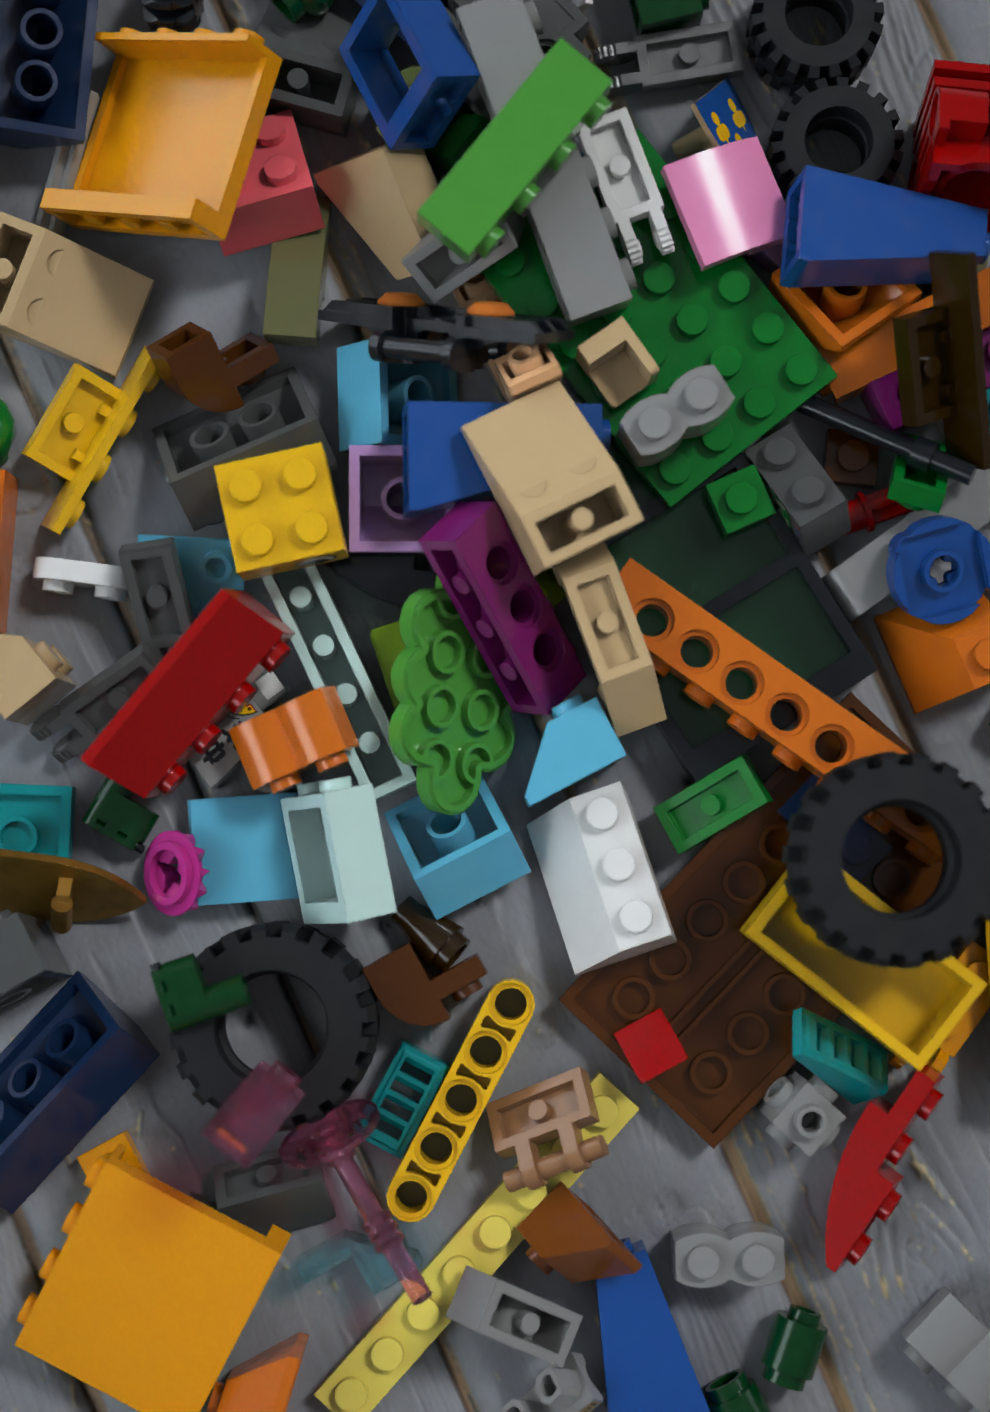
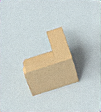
[576,316,660,409]

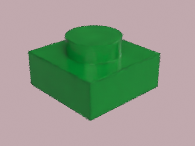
[704,464,776,537]

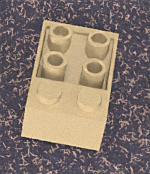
[0,211,155,378]
[460,380,644,576]

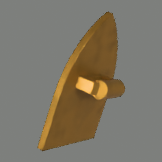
[0,849,147,934]

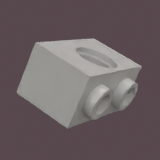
[445,1265,583,1368]

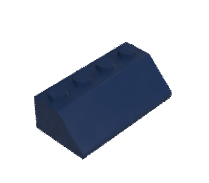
[0,0,98,149]
[0,971,160,1214]

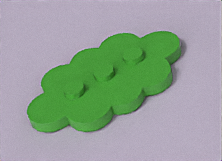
[389,576,515,815]

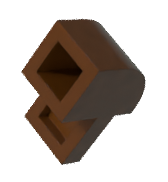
[146,322,280,412]
[362,942,488,1026]

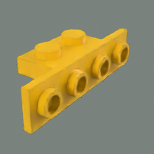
[21,346,161,535]

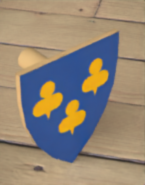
[672,77,756,160]

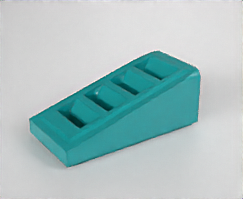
[792,1007,888,1105]
[354,1039,450,1159]

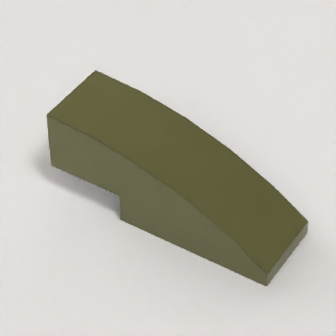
[263,196,332,347]

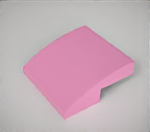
[660,136,786,271]

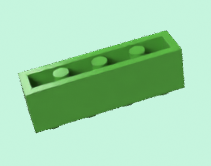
[417,37,613,265]

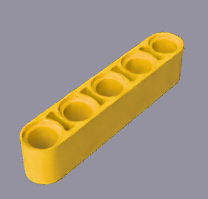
[387,977,535,1223]

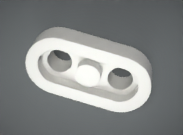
[33,557,128,602]

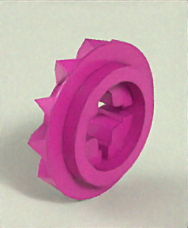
[143,830,210,916]

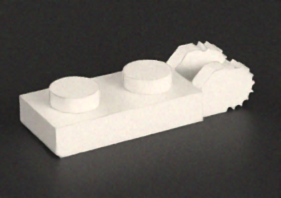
[577,107,675,267]

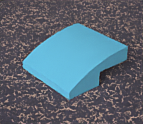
[187,792,299,906]

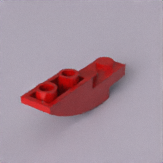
[825,1064,944,1272]

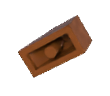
[516,1181,643,1283]

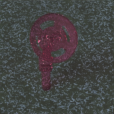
[279,1099,432,1305]

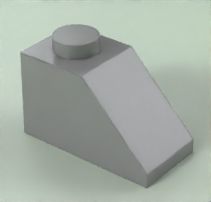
[401,210,527,303]

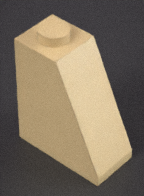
[313,143,438,280]

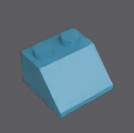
[337,339,457,453]
[524,694,627,808]
[383,775,532,920]

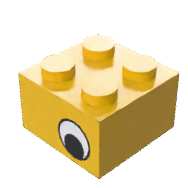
[214,442,349,581]

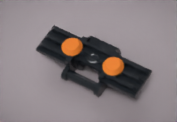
[318,292,575,372]

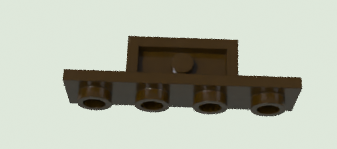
[893,250,990,470]

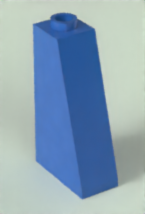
[780,165,990,288]
[402,401,611,518]
[595,1238,710,1412]

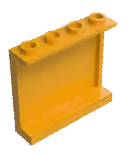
[39,27,283,241]
[14,1144,292,1412]

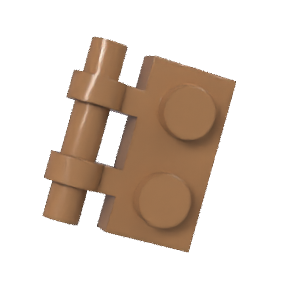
[486,1066,609,1193]

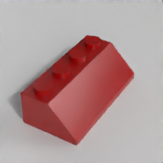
[80,588,295,799]

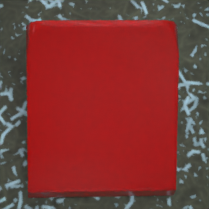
[613,1007,689,1084]

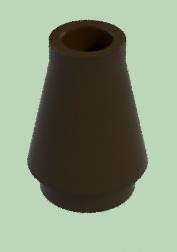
[390,896,470,973]

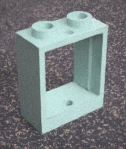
[280,776,397,924]

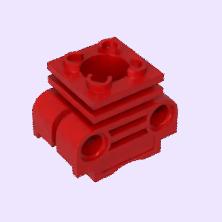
[907,59,990,233]

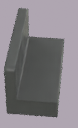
[212,1138,336,1236]

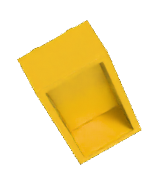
[739,869,988,1071]

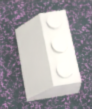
[526,781,677,976]

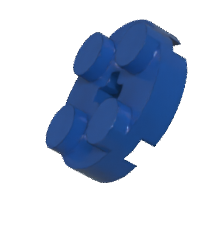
[886,515,990,624]

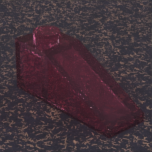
[201,1060,306,1170]

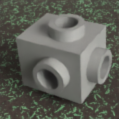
[756,1068,846,1157]

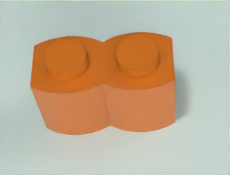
[228,685,360,795]

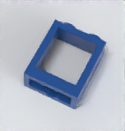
[338,0,481,150]

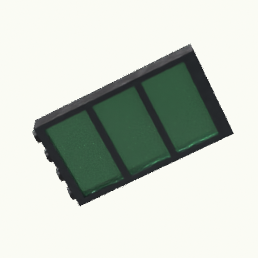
[605,439,878,783]

